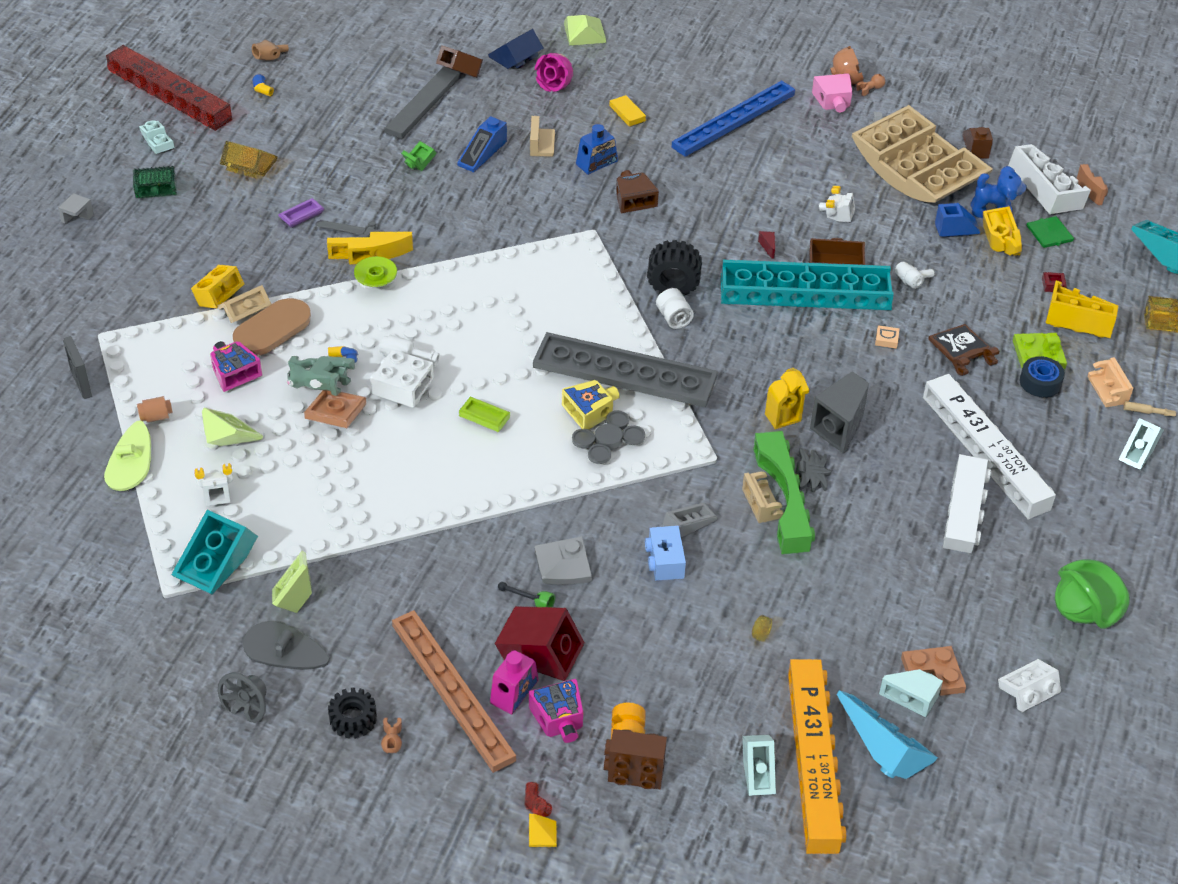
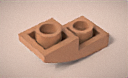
[1077,164,1108,205]

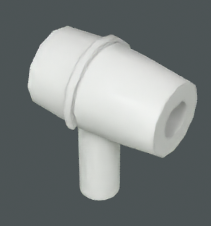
[895,262,934,289]

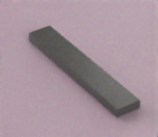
[385,67,460,139]

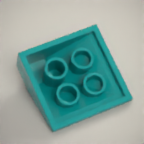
[1131,220,1178,274]

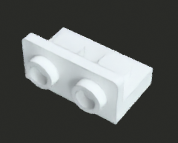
[998,659,1061,712]

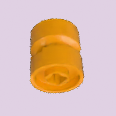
[611,702,646,739]

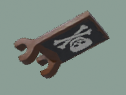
[928,324,1000,376]

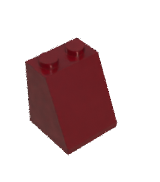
[494,606,585,681]

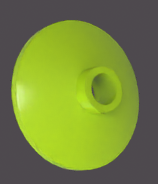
[354,256,397,287]

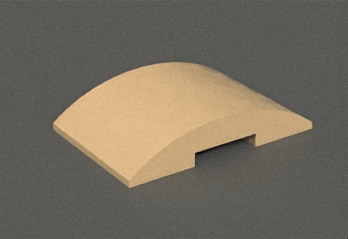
[852,105,993,203]

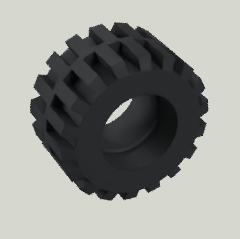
[647,240,702,295]

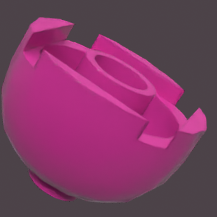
[535,53,573,92]

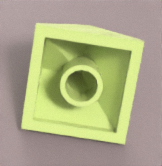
[564,15,606,45]
[202,408,263,446]
[272,551,312,613]

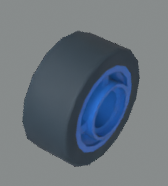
[1019,356,1065,397]

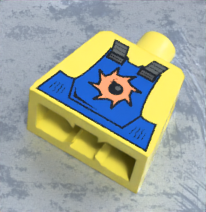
[562,380,619,429]

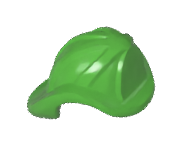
[1055,559,1130,629]

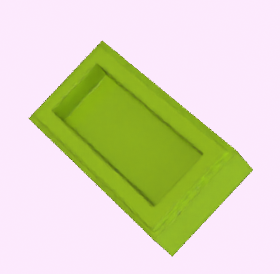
[459,396,510,432]

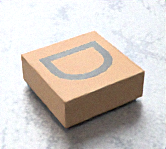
[875,325,900,349]

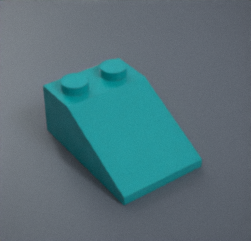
[171,510,258,595]

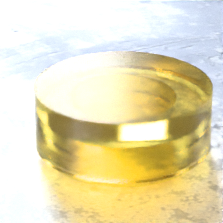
[752,615,772,642]

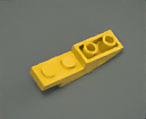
[327,232,413,265]

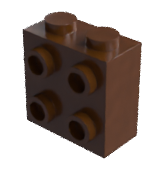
[603,729,667,790]

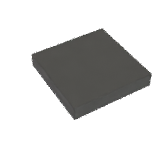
[63,336,92,399]

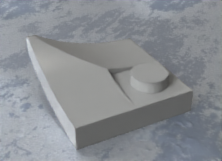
[534,536,592,585]

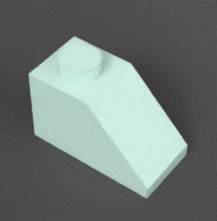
[1119,418,1164,470]
[879,669,943,717]
[742,735,776,796]

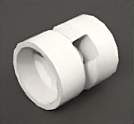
[656,288,694,329]

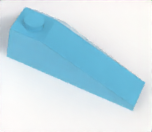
[837,690,938,779]

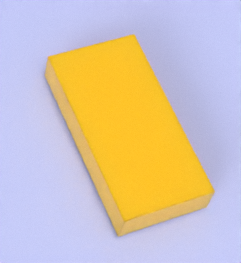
[609,95,646,127]

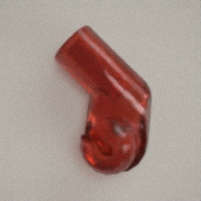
[525,782,552,817]

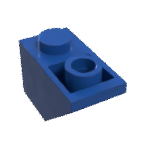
[935,203,980,237]

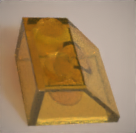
[220,141,278,178]

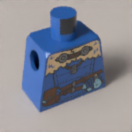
[576,124,618,175]

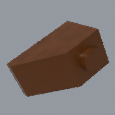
[962,127,993,159]

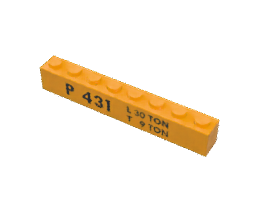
[788,659,846,854]

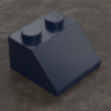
[488,28,544,69]

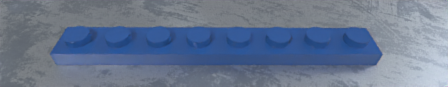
[671,80,795,157]

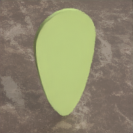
[104,421,151,491]

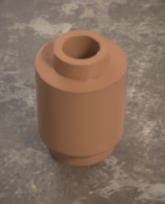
[137,396,173,423]

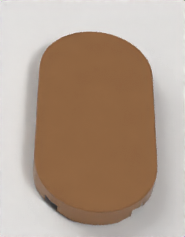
[233,298,311,356]

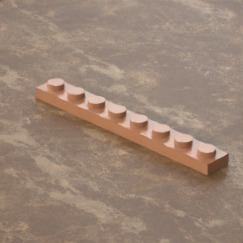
[392,610,516,773]

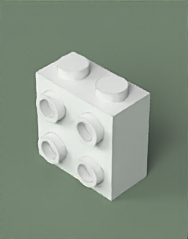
[370,349,434,408]

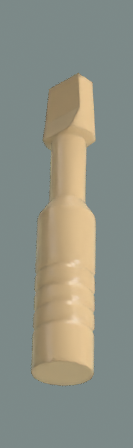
[1123,401,1176,416]

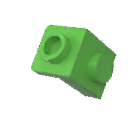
[401,141,437,171]

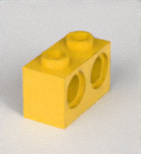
[191,265,244,309]

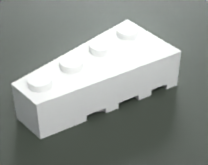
[1008,144,1091,214]
[943,454,991,553]

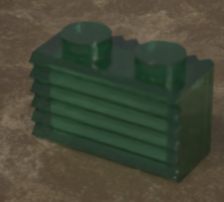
[133,166,177,198]

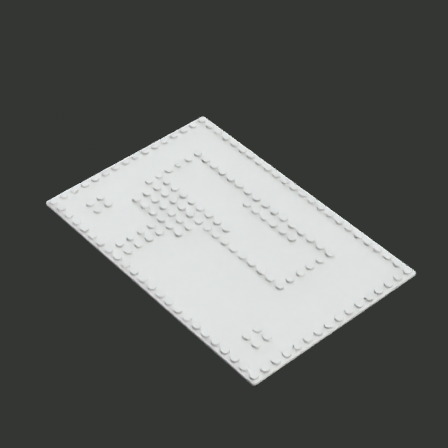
[98,230,717,598]

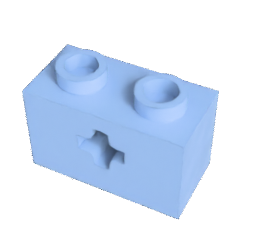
[645,526,686,581]

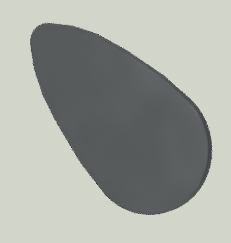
[243,621,329,670]

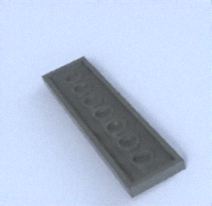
[533,332,718,408]

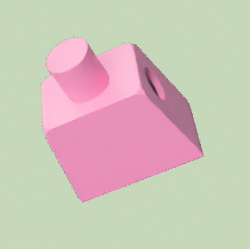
[812,74,852,113]

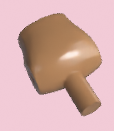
[252,40,289,61]

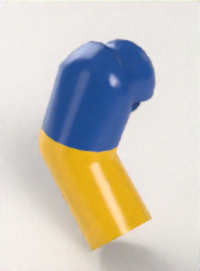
[252,74,274,96]
[328,346,358,363]

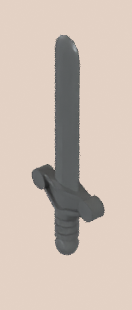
[315,220,388,237]

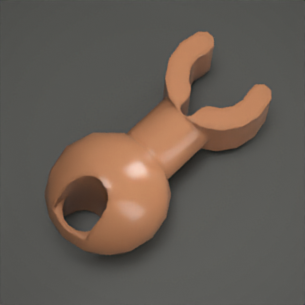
[856,74,886,96]
[381,717,402,754]

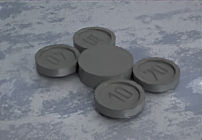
[572,410,645,464]

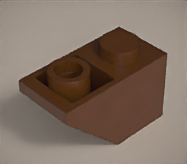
[436,45,483,78]

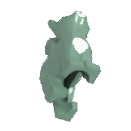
[287,356,355,396]

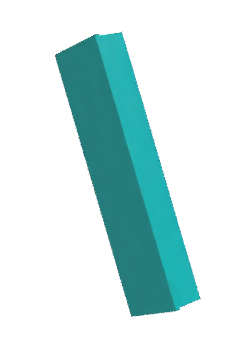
[720,260,894,310]

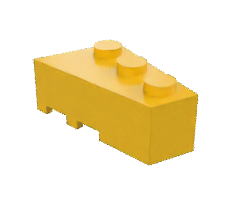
[1046,280,1118,338]

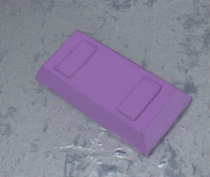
[278,198,324,228]

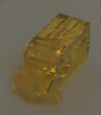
[1144,296,1178,332]

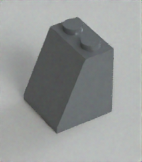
[810,371,869,454]

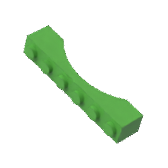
[753,431,815,554]

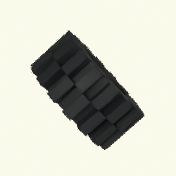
[328,688,377,739]

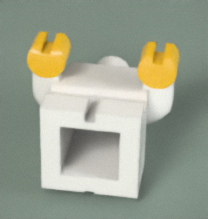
[819,186,855,222]
[194,463,233,506]

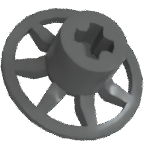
[218,672,267,723]

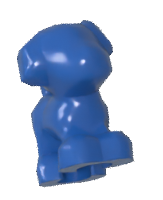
[970,166,1026,218]

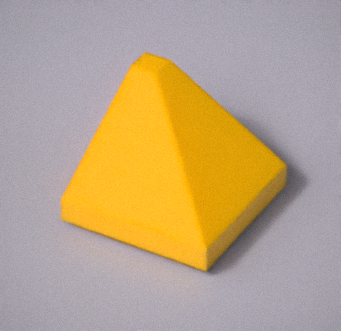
[529,814,557,847]

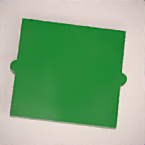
[1026,216,1074,248]

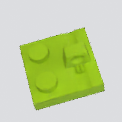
[1012,333,1067,369]

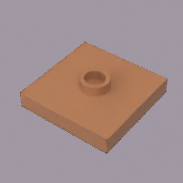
[304,390,366,428]

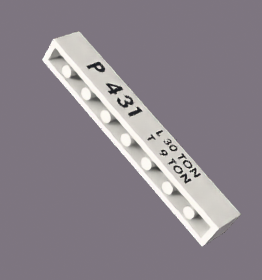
[923,374,1056,519]

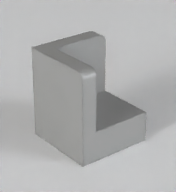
[58,193,94,224]

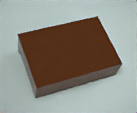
[809,238,865,265]

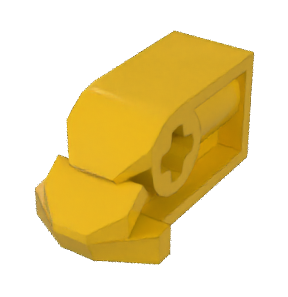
[983,206,1022,256]
[765,368,809,429]

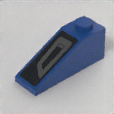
[457,116,507,172]

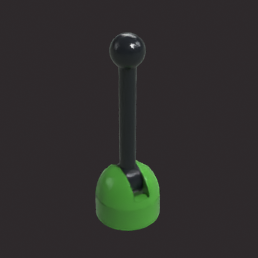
[498,582,555,607]

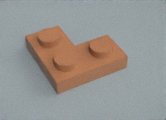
[901,646,966,696]

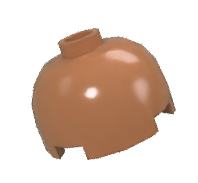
[830,46,864,85]

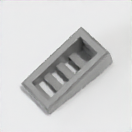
[662,503,717,538]

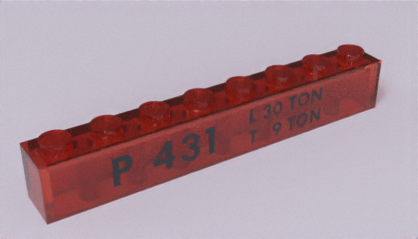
[106,45,232,131]

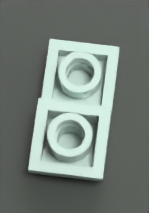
[139,121,175,154]

